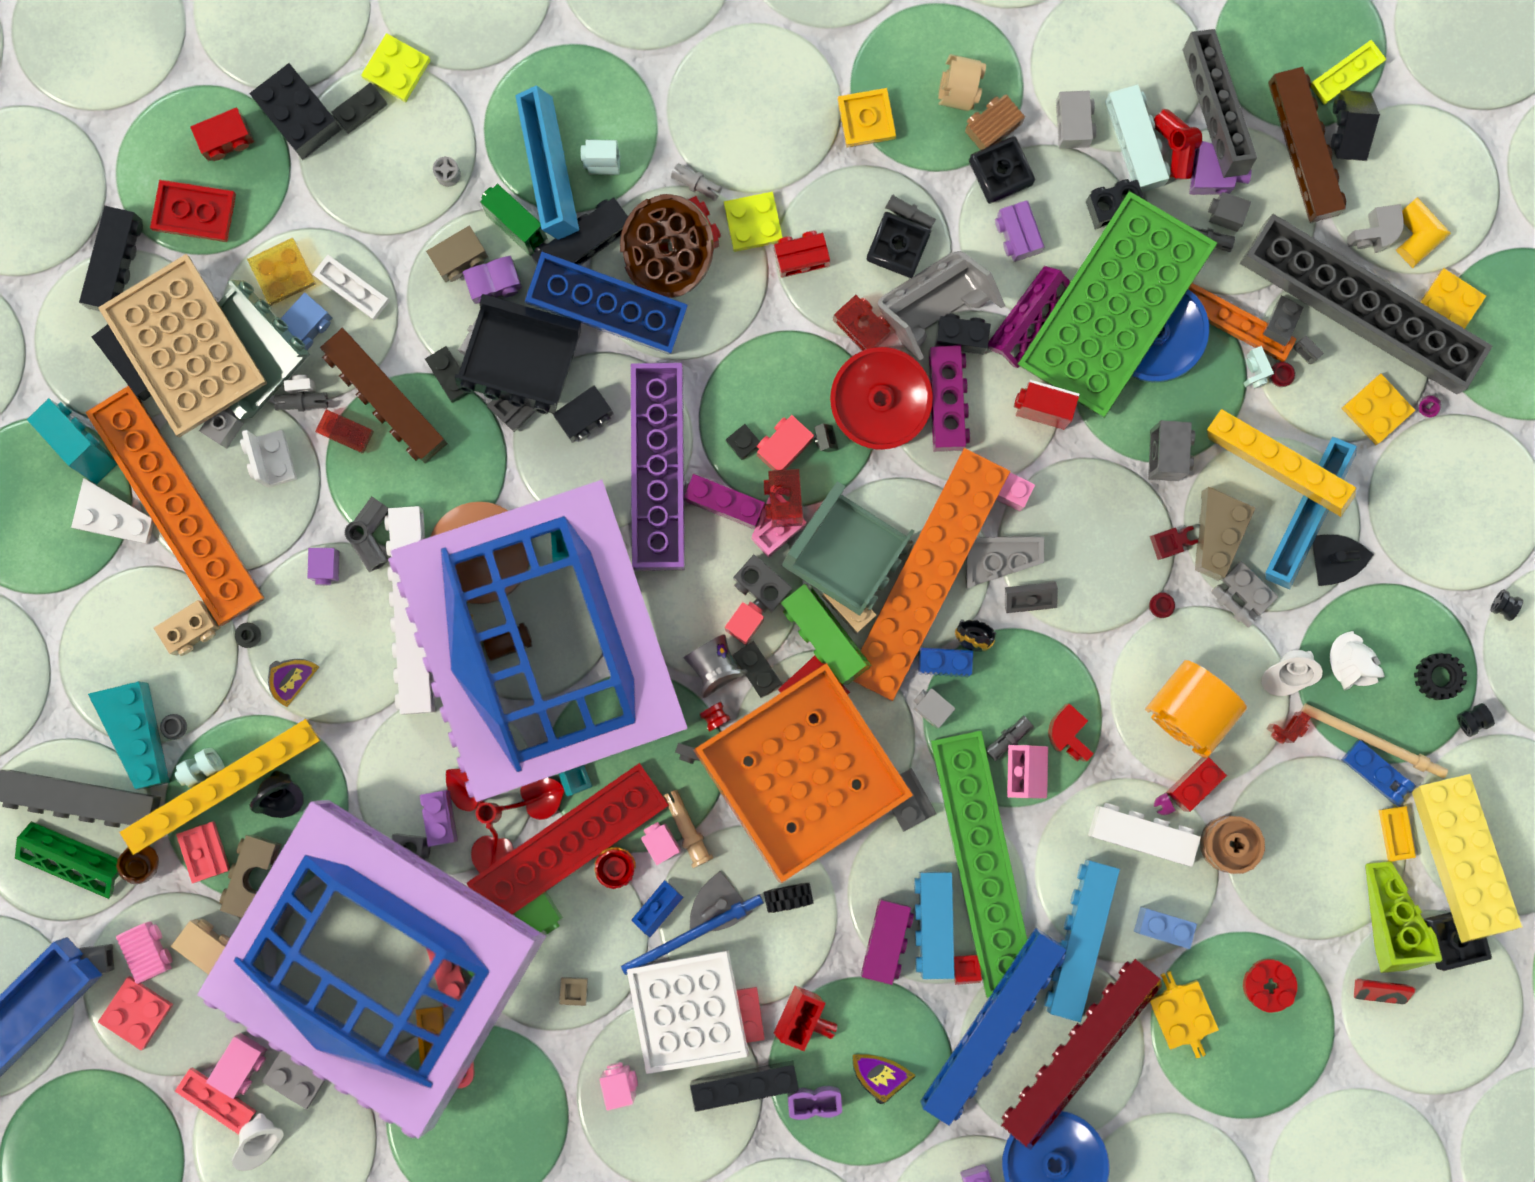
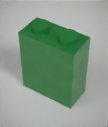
[480,183,548,256]

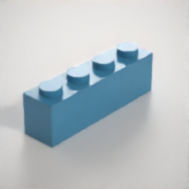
[914,872,954,979]

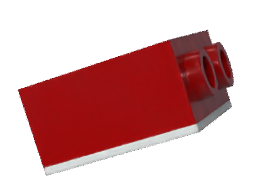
[1014,380,1080,430]

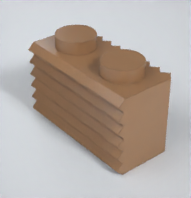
[965,95,1025,150]

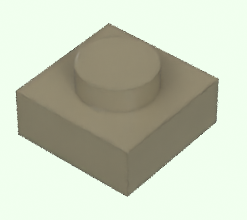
[559,977,588,1006]

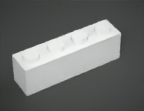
[1088,803,1201,867]

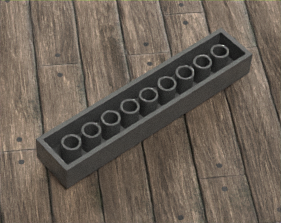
[1240,214,1493,395]

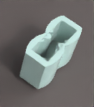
[581,140,620,175]

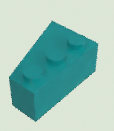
[27,398,117,485]

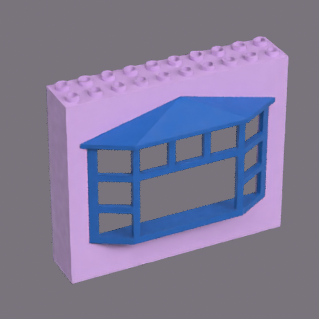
[388,480,688,802]
[197,800,546,1139]

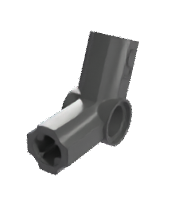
[345,496,388,572]

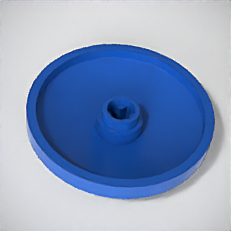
[1132,289,1209,382]
[1002,1111,1110,1182]

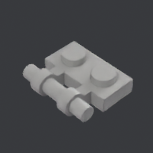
[1211,561,1278,627]

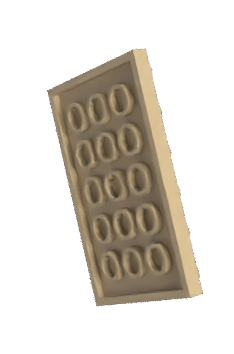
[98,254,267,438]

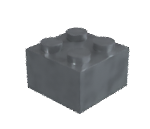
[1148,420,1195,481]

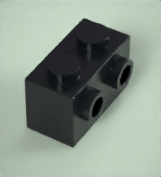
[934,314,991,355]

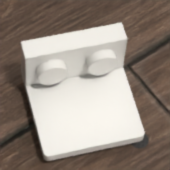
[240,430,297,488]

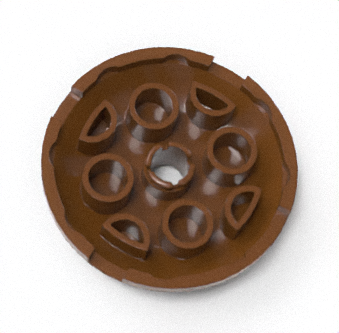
[620,194,714,298]

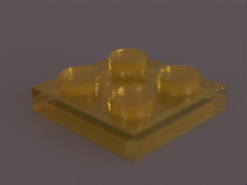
[247,237,316,306]

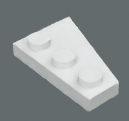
[71,478,154,544]

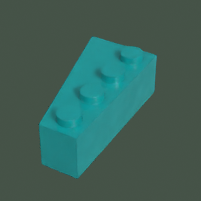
[88,681,170,789]

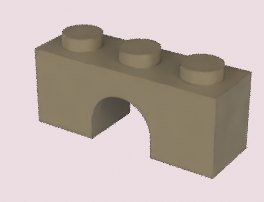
[220,834,282,918]

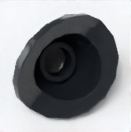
[249,770,304,818]

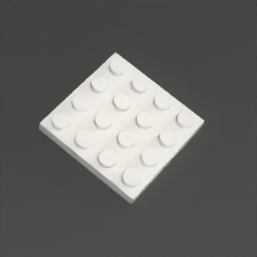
[627,950,749,1074]

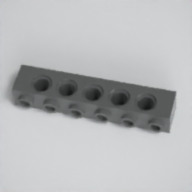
[1183,29,1257,178]

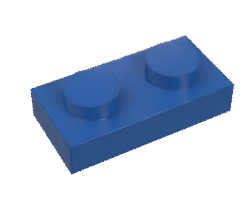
[631,880,684,937]

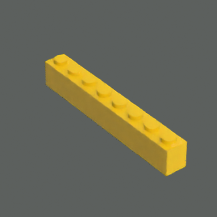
[119,719,321,855]

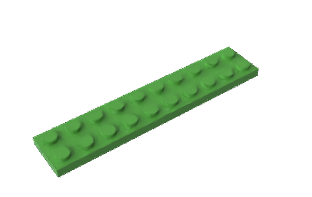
[930,731,1027,998]

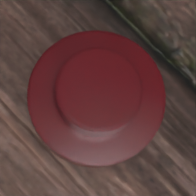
[1269,362,1295,387]
[1149,593,1175,618]

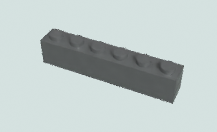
[0,770,161,827]

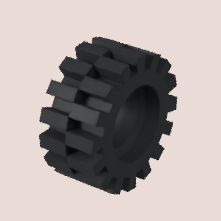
[1414,653,1467,700]
[764,883,814,913]

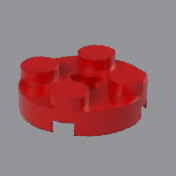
[1243,959,1297,1013]

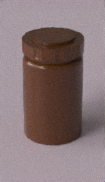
[483,622,532,661]

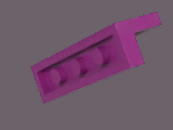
[988,266,1070,368]

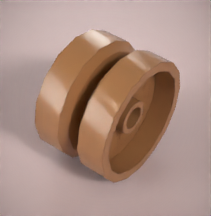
[1200,816,1265,874]

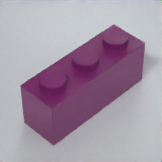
[684,474,765,530]
[860,899,914,985]

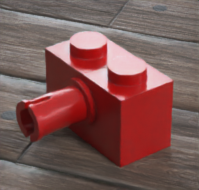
[774,986,837,1051]

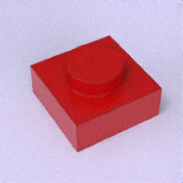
[954,955,982,985]

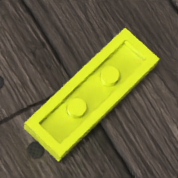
[1311,40,1386,105]

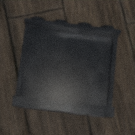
[455,294,581,414]

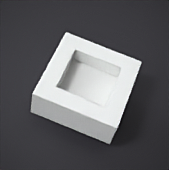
[284,375,316,394]

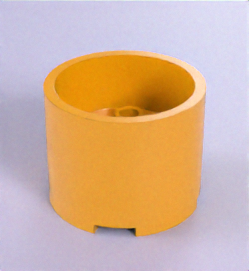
[1145,660,1247,758]

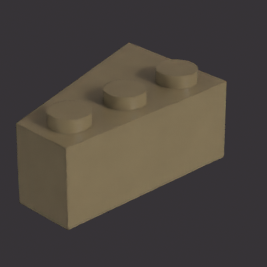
[1195,487,1255,581]

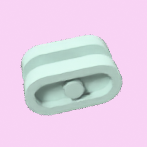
[175,748,225,788]

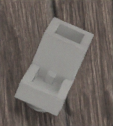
[1347,204,1404,253]

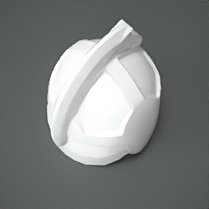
[1330,631,1384,690]

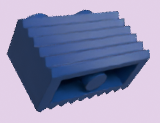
[918,648,973,678]

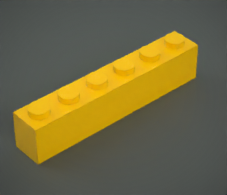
[1207,409,1356,517]

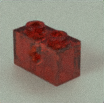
[833,294,891,351]

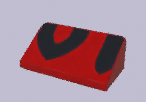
[1354,979,1415,1004]

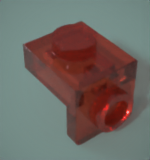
[1266,711,1311,744]

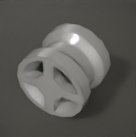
[433,156,461,187]

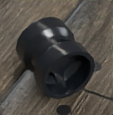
[1457,703,1495,737]

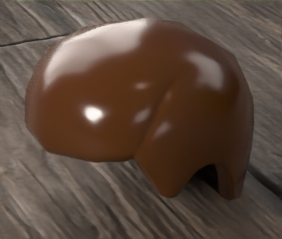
[116,846,159,884]

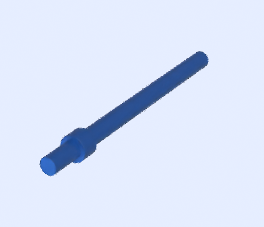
[621,894,764,975]

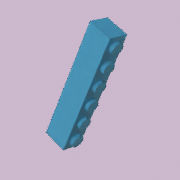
[515,85,579,240]
[1265,436,1357,590]
[1044,860,1120,1023]

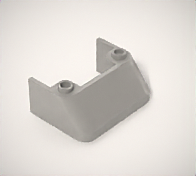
[878,251,1005,360]

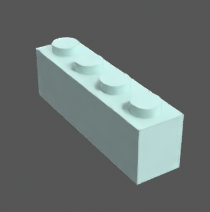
[1105,85,1170,192]

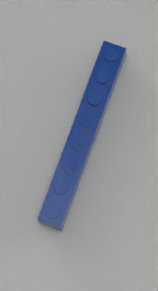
[920,928,1067,1126]

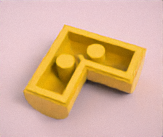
[1396,197,1451,268]

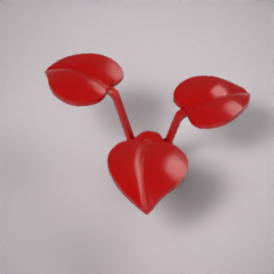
[446,769,565,874]

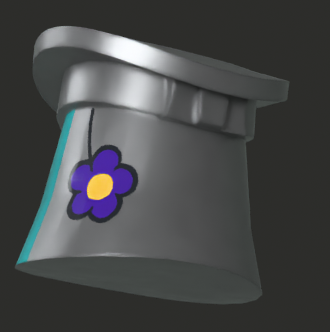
[683,634,748,698]

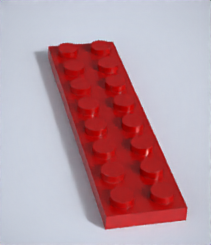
[466,763,669,915]

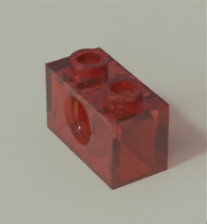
[763,469,803,528]

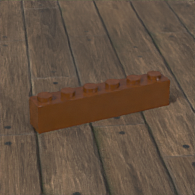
[1268,67,1347,223]
[320,327,448,463]

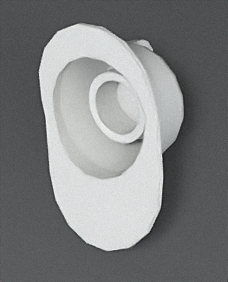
[1261,650,1323,696]
[232,1113,284,1171]

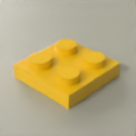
[837,88,896,148]
[1420,268,1486,329]
[1342,373,1416,445]

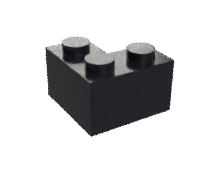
[1331,90,1380,161]

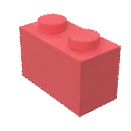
[757,415,814,476]
[725,602,764,645]

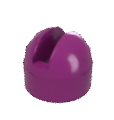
[1419,395,1441,417]
[1154,793,1176,815]

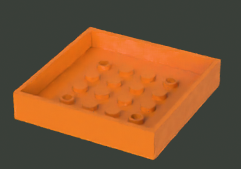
[693,663,913,883]

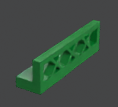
[15,821,119,899]

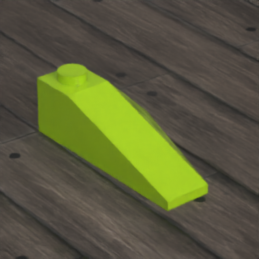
[1365,862,1442,973]

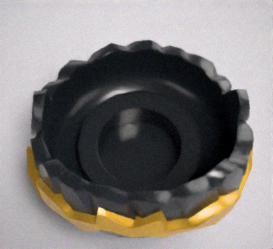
[955,619,996,652]

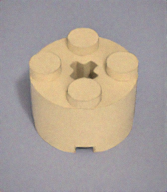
[938,54,986,111]

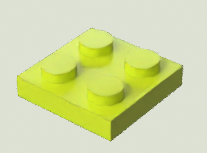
[361,33,431,102]
[724,192,782,252]

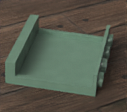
[218,280,310,419]
[781,481,915,616]

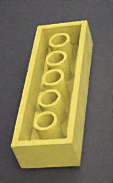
[1412,774,1522,943]

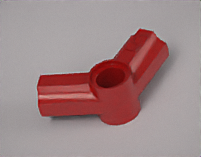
[1154,109,1202,179]

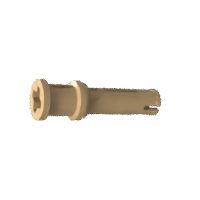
[663,789,713,868]

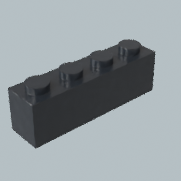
[531,197,628,265]
[79,206,143,311]
[690,1060,799,1112]

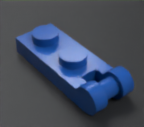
[1341,740,1416,807]

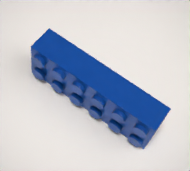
[524,252,688,355]

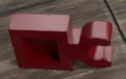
[1150,526,1198,560]

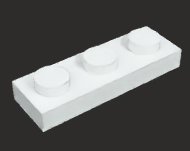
[312,255,390,321]

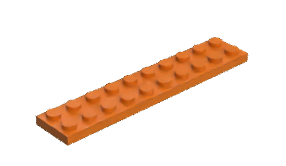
[85,386,265,626]
[854,448,1010,701]

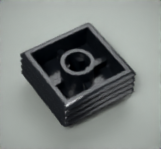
[969,136,1035,204]
[866,212,931,278]
[1424,912,1492,971]

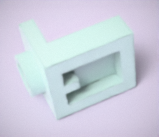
[1243,346,1274,389]

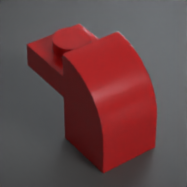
[1048,703,1094,762]

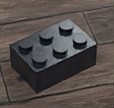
[249,63,342,160]

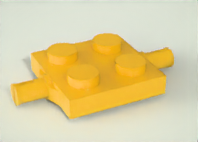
[1150,971,1219,1059]

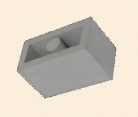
[1056,90,1096,149]

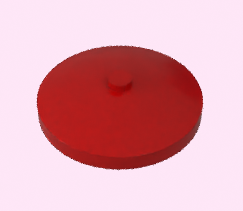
[830,347,933,450]

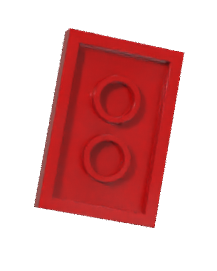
[150,180,236,242]

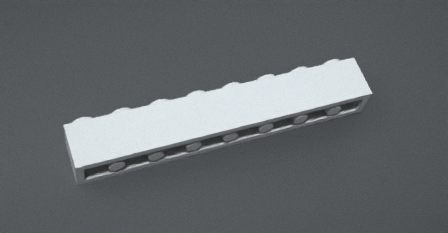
[385,506,435,715]

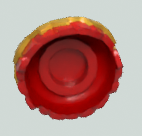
[594,847,636,889]

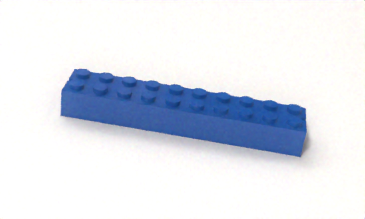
[0,937,103,1077]

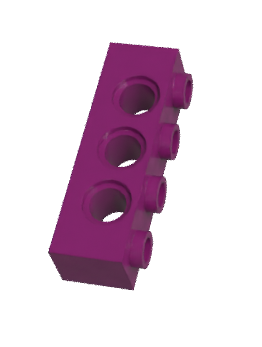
[928,346,970,452]

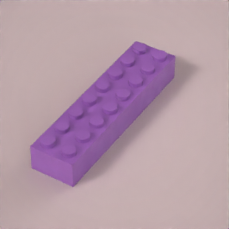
[631,363,685,571]

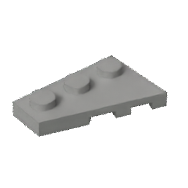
[966,537,1044,588]

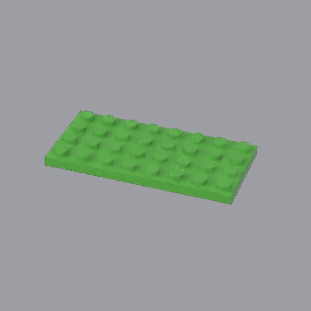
[1018,191,1217,418]

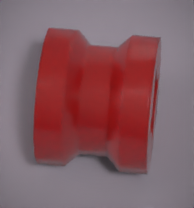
[699,702,731,732]

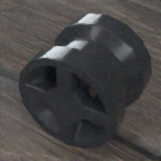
[1490,589,1523,621]

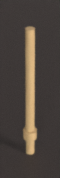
[1301,703,1448,779]

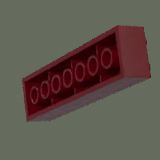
[1001,959,1162,1150]

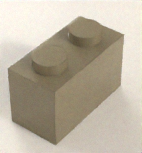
[426,225,488,283]

